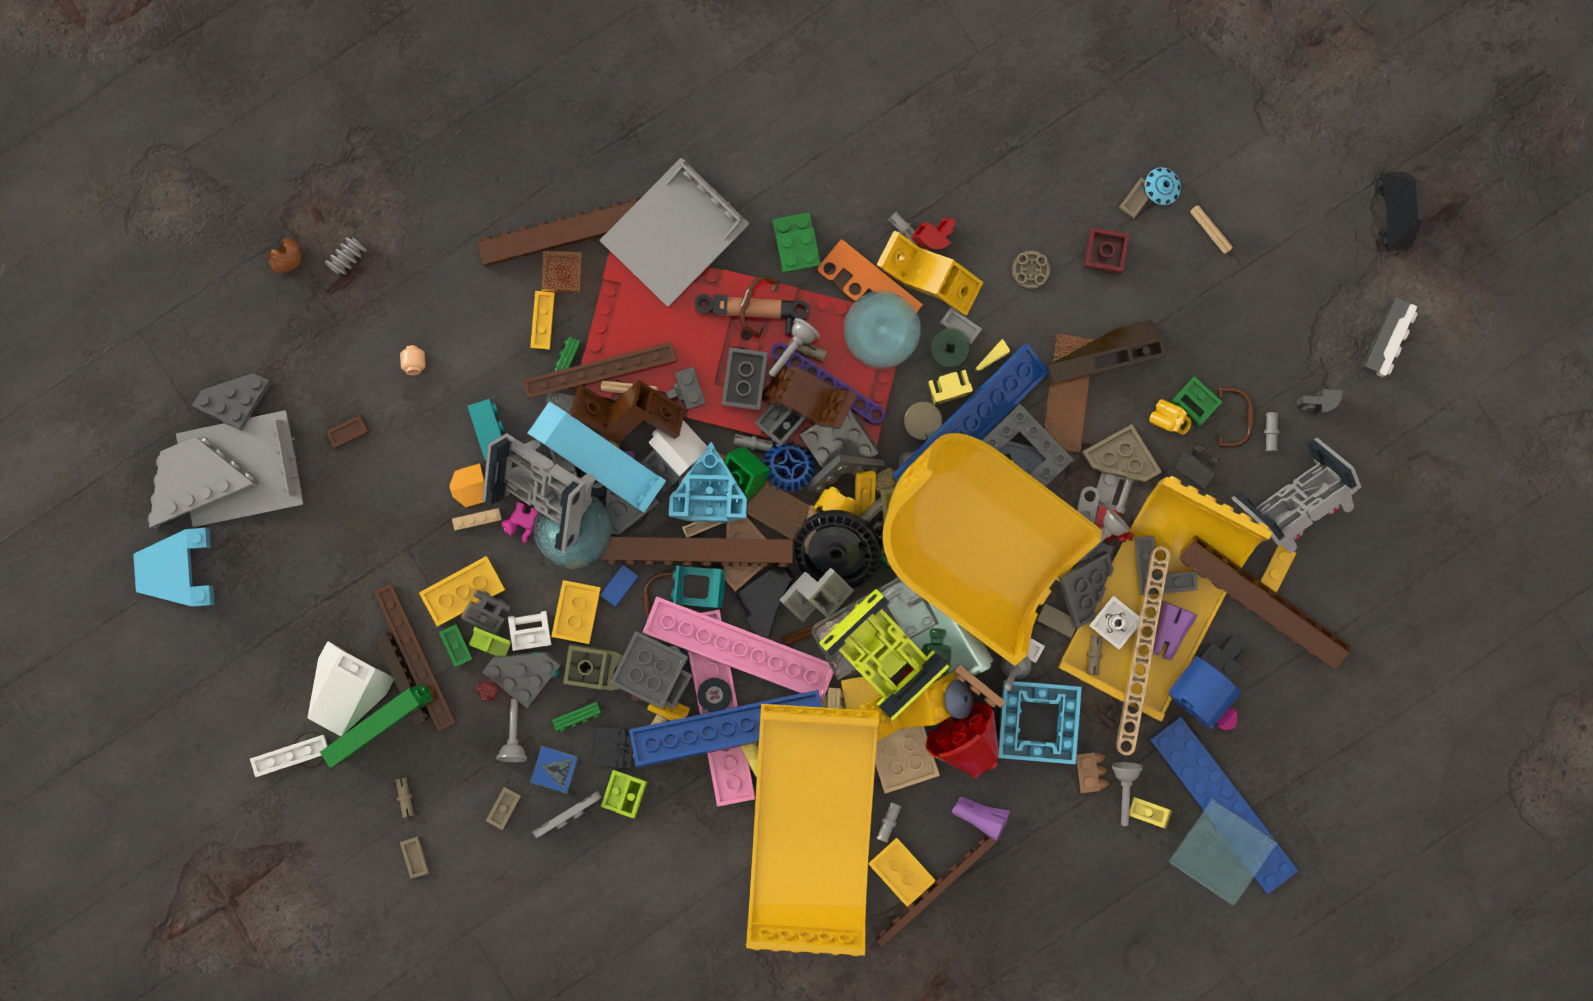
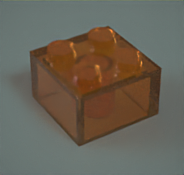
[542,251,583,294]

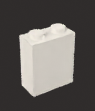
[648,420,707,476]

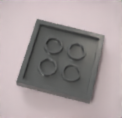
[799,408,879,469]
[610,631,688,709]

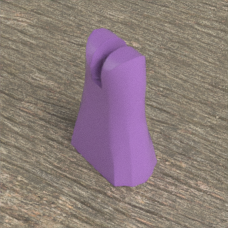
[1152,601,1198,660]
[952,797,1010,841]

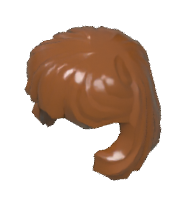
[267,238,302,274]

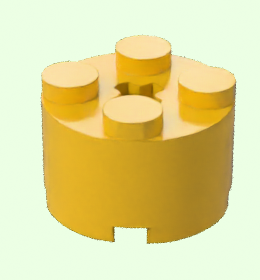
[812,487,857,527]

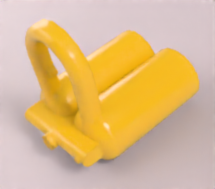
[1149,399,1191,435]

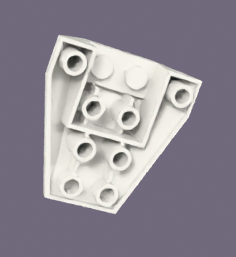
[308,641,394,736]

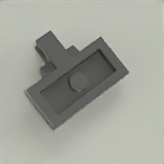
[666,367,705,410]

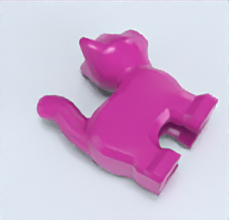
[502,502,540,543]

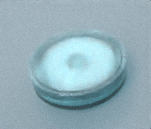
[843,291,921,369]
[534,495,612,569]

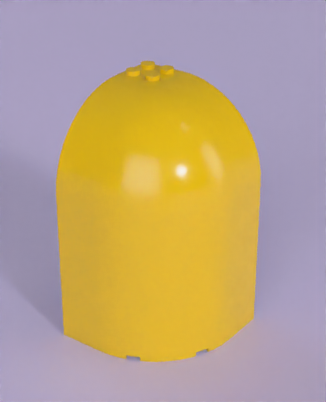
[883,433,1102,666]

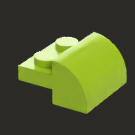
[601,770,647,819]

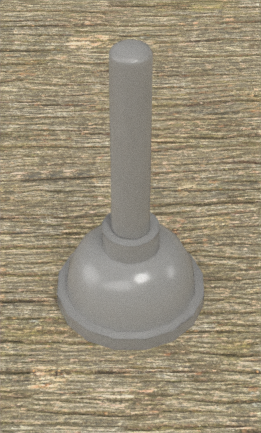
[769,318,820,377]
[1077,508,1130,564]
[1001,655,1032,691]
[496,698,527,762]
[1112,762,1143,827]

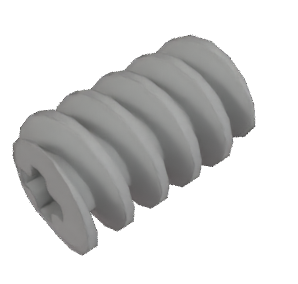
[325,237,367,277]

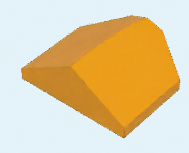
[450,463,485,508]

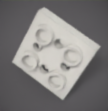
[1089,596,1139,650]

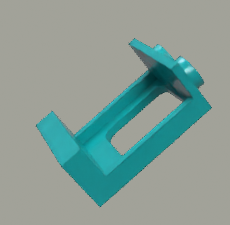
[671,565,726,608]

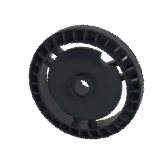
[793,510,882,589]

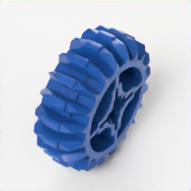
[763,441,814,493]

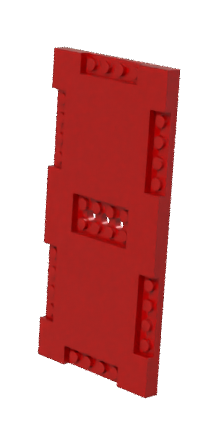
[574,251,906,459]

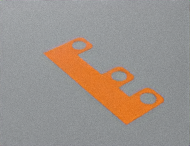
[818,239,923,334]

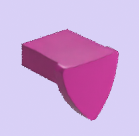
[1217,708,1237,730]

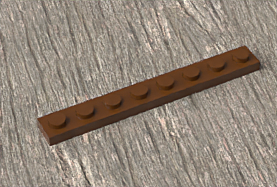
[523,342,677,399]
[374,584,456,731]
[876,836,996,947]

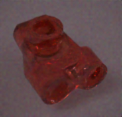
[476,678,498,701]

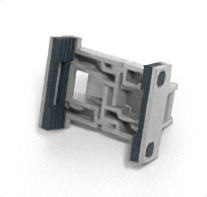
[483,433,595,553]
[1231,438,1361,553]

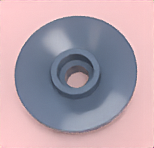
[945,680,973,719]

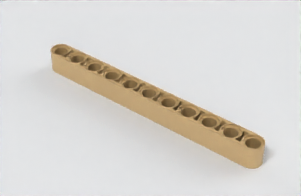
[1116,547,1170,755]

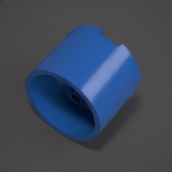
[1167,656,1241,729]

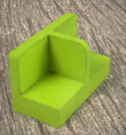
[469,627,512,656]

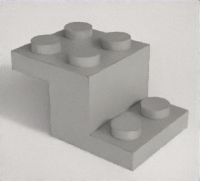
[780,568,854,622]

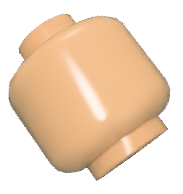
[400,345,426,375]

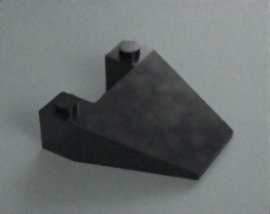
[1377,172,1423,252]

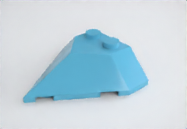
[669,442,747,522]

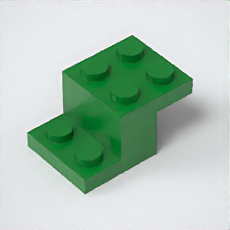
[772,212,821,273]

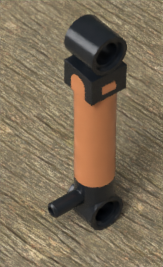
[694,294,810,335]

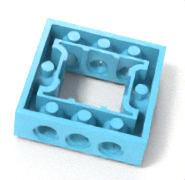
[998,680,1082,764]

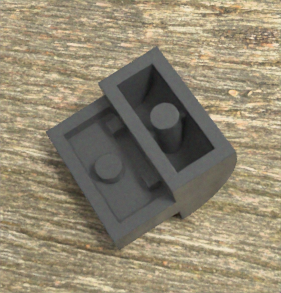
[1297,389,1343,415]
[754,404,807,447]
[640,449,684,499]

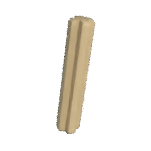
[1190,205,1233,254]
[601,380,658,394]

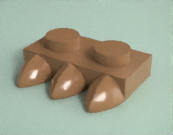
[1076,752,1109,793]

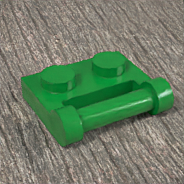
[1170,376,1222,428]

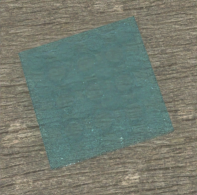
[1169,798,1277,906]

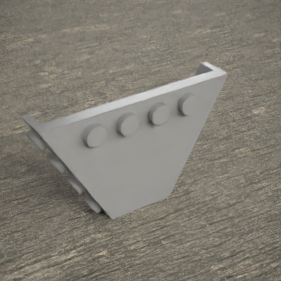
[148,437,259,529]

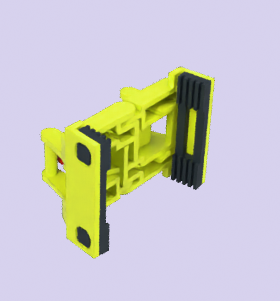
[819,589,949,721]

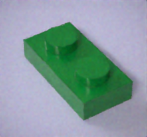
[439,624,473,667]

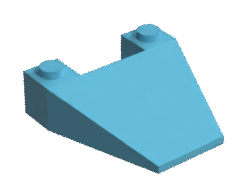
[134,528,215,607]

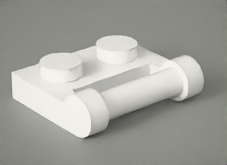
[508,611,552,651]

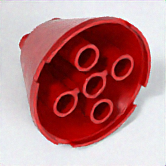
[925,702,999,778]

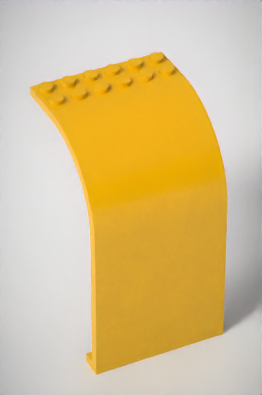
[1057,476,1273,722]
[746,704,879,956]

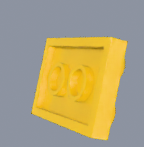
[551,580,601,644]
[868,837,936,907]

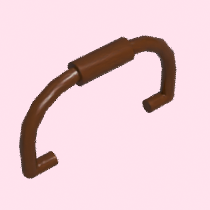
[740,276,779,337]
[1218,387,1255,447]
[642,571,675,618]

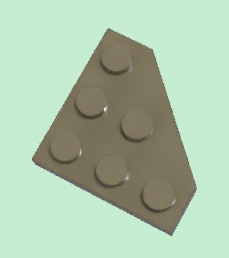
[1082,424,1162,483]

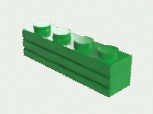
[552,337,581,372]
[552,702,602,732]

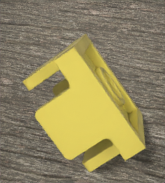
[928,370,973,405]

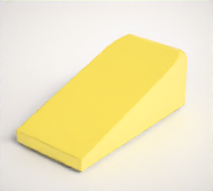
[975,339,1010,372]
[1129,797,1172,829]

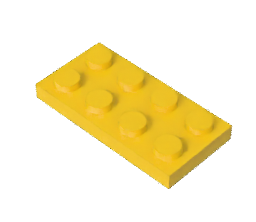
[419,556,505,627]

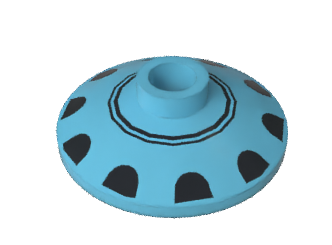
[1145,167,1181,205]

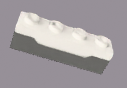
[1362,297,1418,378]

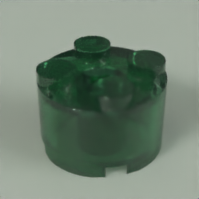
[931,327,971,367]

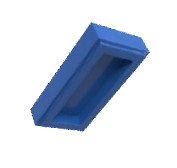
[600,565,639,607]

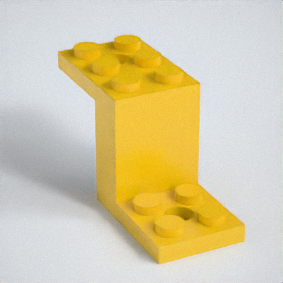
[877,231,984,316]
[860,670,959,741]

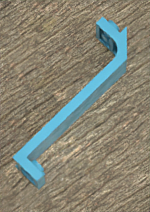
[528,402,666,512]

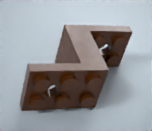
[762,366,857,429]
[570,380,685,444]

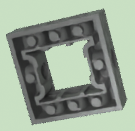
[982,404,1074,487]

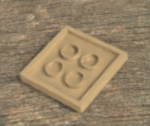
[875,726,940,793]

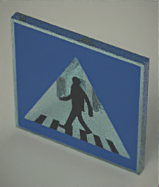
[530,746,578,794]

